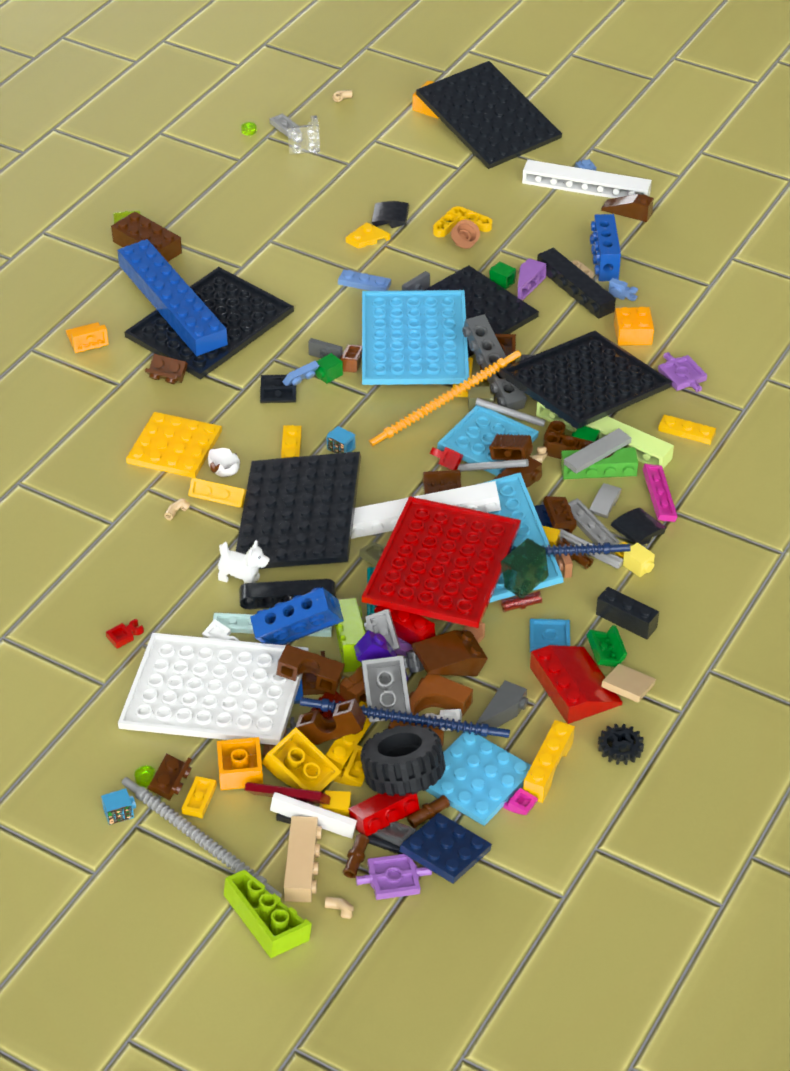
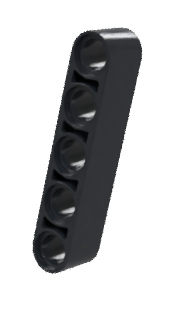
[239,579,336,609]

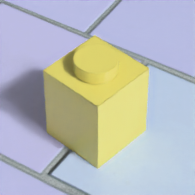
[623,542,655,577]

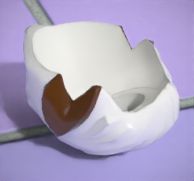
[208,448,240,477]

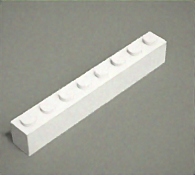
[522,160,652,198]
[351,481,501,539]

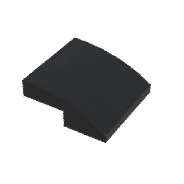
[372,201,410,228]
[260,375,296,403]
[611,508,666,545]

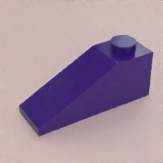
[354,630,409,681]

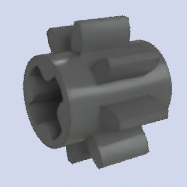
[403,649,425,672]

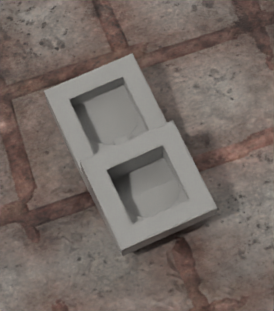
[589,483,622,519]

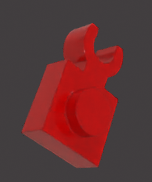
[106,619,144,649]

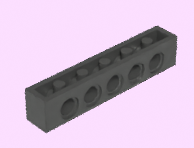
[462,314,527,410]

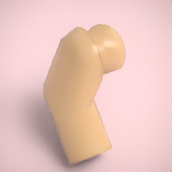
[332,90,352,102]
[530,446,548,463]
[164,498,190,520]
[325,897,354,919]

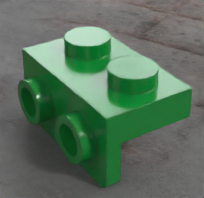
[586,625,627,667]

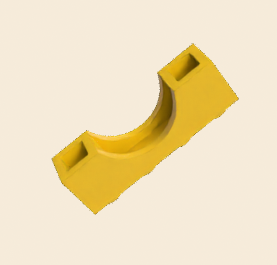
[523,720,575,803]

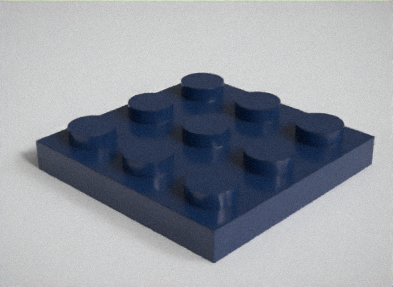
[399,813,492,884]

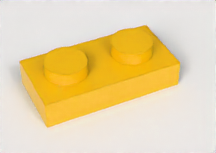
[181,776,217,819]

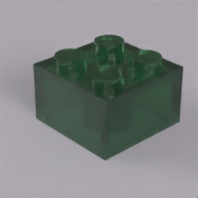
[501,538,549,599]

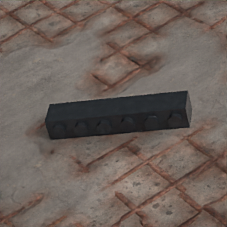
[537,247,616,319]

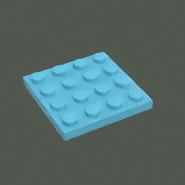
[437,405,539,476]
[425,731,531,826]

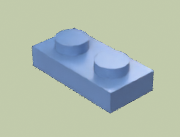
[282,361,319,386]

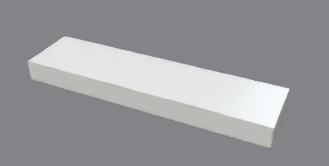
[270,792,357,839]

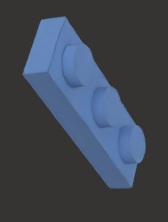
[338,270,391,291]

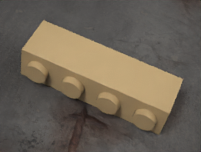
[284,816,322,902]

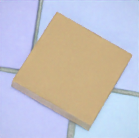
[601,664,656,703]

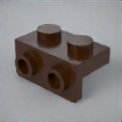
[423,470,461,495]

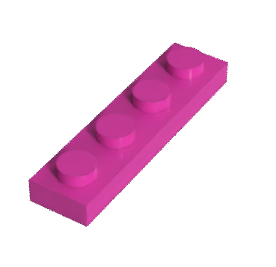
[642,464,678,522]

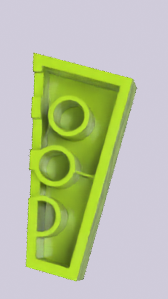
[335,598,365,673]
[224,869,312,958]

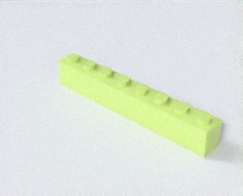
[536,402,674,469]

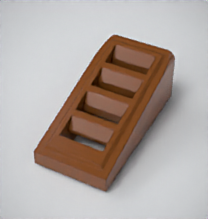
[340,344,362,373]

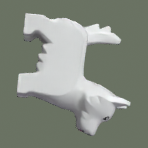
[218,540,270,584]

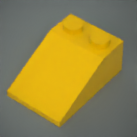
[262,727,341,792]

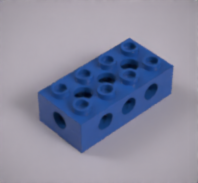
[590,214,621,281]
[250,587,344,645]

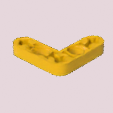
[433,206,492,237]

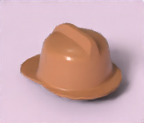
[451,220,480,249]

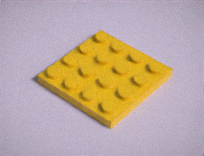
[126,412,222,478]

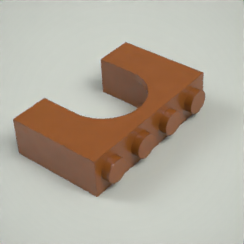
[388,674,473,746]

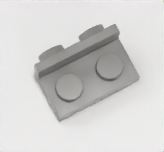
[364,609,401,651]

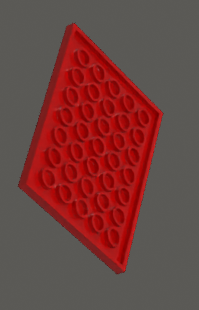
[362,496,521,628]

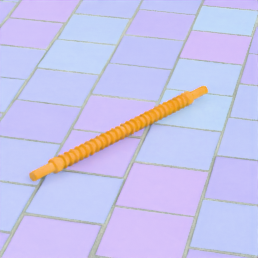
[369,350,521,447]

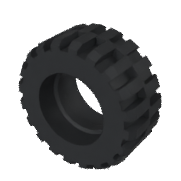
[360,725,446,796]

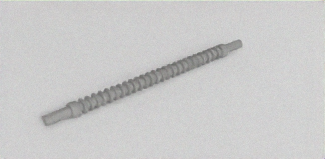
[122,777,282,898]

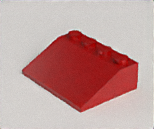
[530,645,623,724]

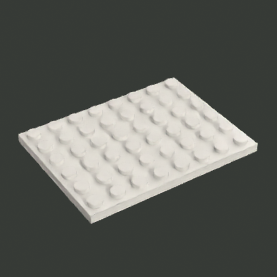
[118,633,309,745]

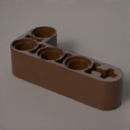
[543,420,613,459]

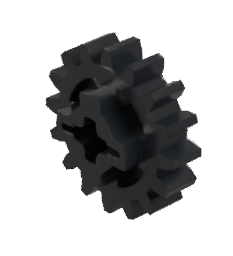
[598,724,644,765]

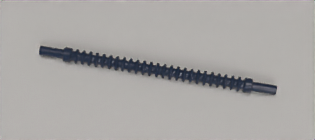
[508,542,631,558]
[300,697,510,738]

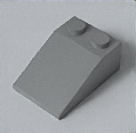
[362,656,411,723]

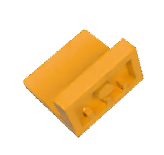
[66,322,109,353]

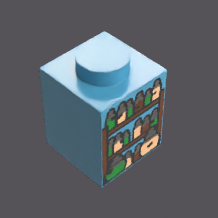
[326,426,356,453]
[101,788,136,825]

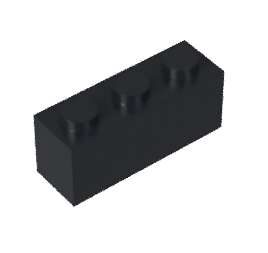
[596,587,659,640]

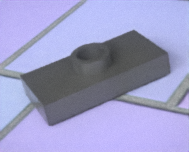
[402,271,430,291]
[308,338,343,359]
[372,821,416,846]

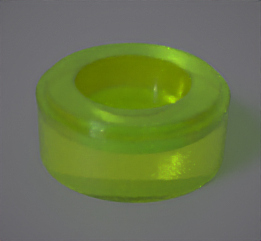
[241,122,257,135]
[134,765,156,787]

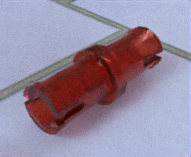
[501,591,542,612]

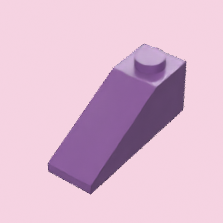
[518,258,546,301]

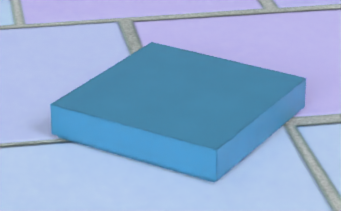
[530,619,570,653]

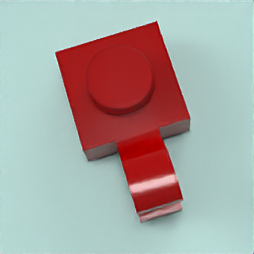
[430,447,463,470]

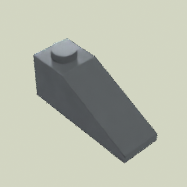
[477,680,529,735]

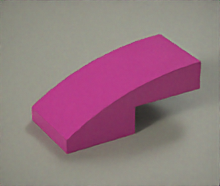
[503,788,538,815]

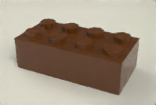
[111,212,182,262]

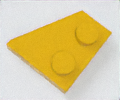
[346,222,391,248]

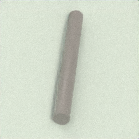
[475,398,546,427]
[458,459,529,471]

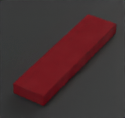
[244,782,331,805]

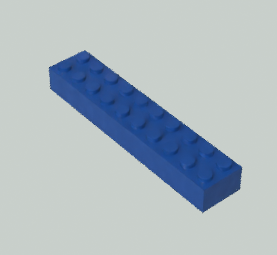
[117,239,228,356]

